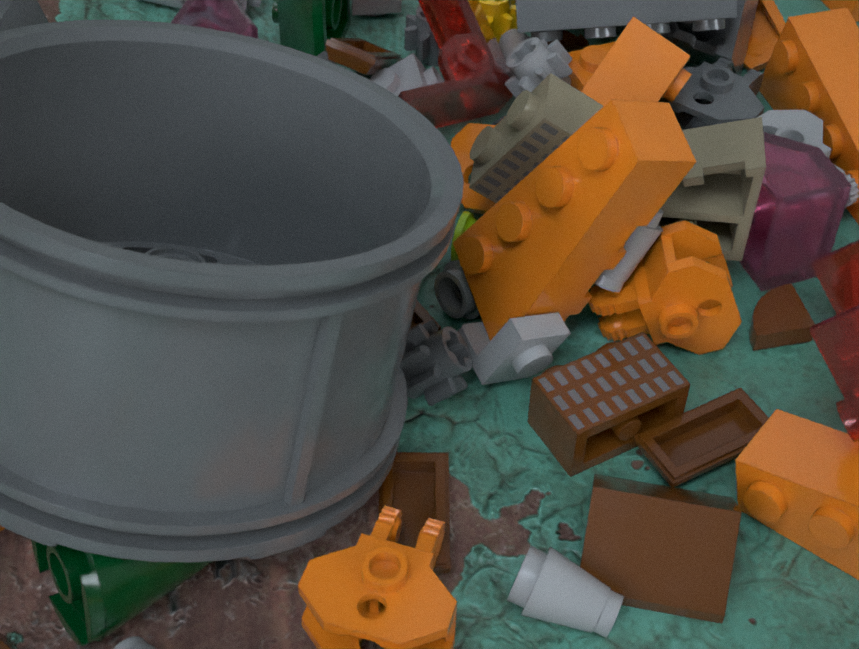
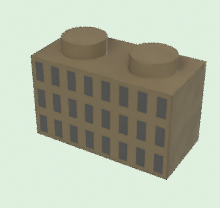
[469,73,603,203]

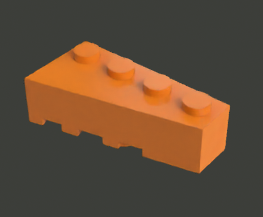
[759,7,859,225]
[453,99,696,341]

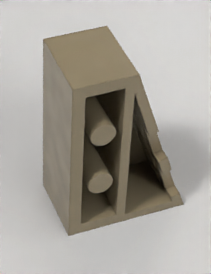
[658,117,766,261]

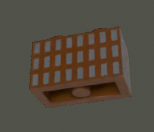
[527,332,690,477]

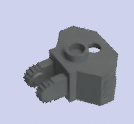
[660,57,764,130]

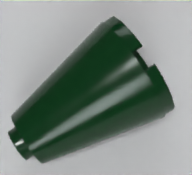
[31,540,213,646]

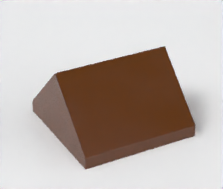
[580,474,742,624]

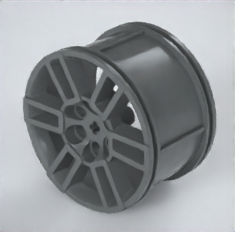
[0,19,464,563]

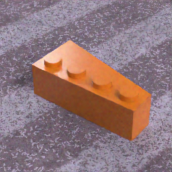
[735,409,859,580]

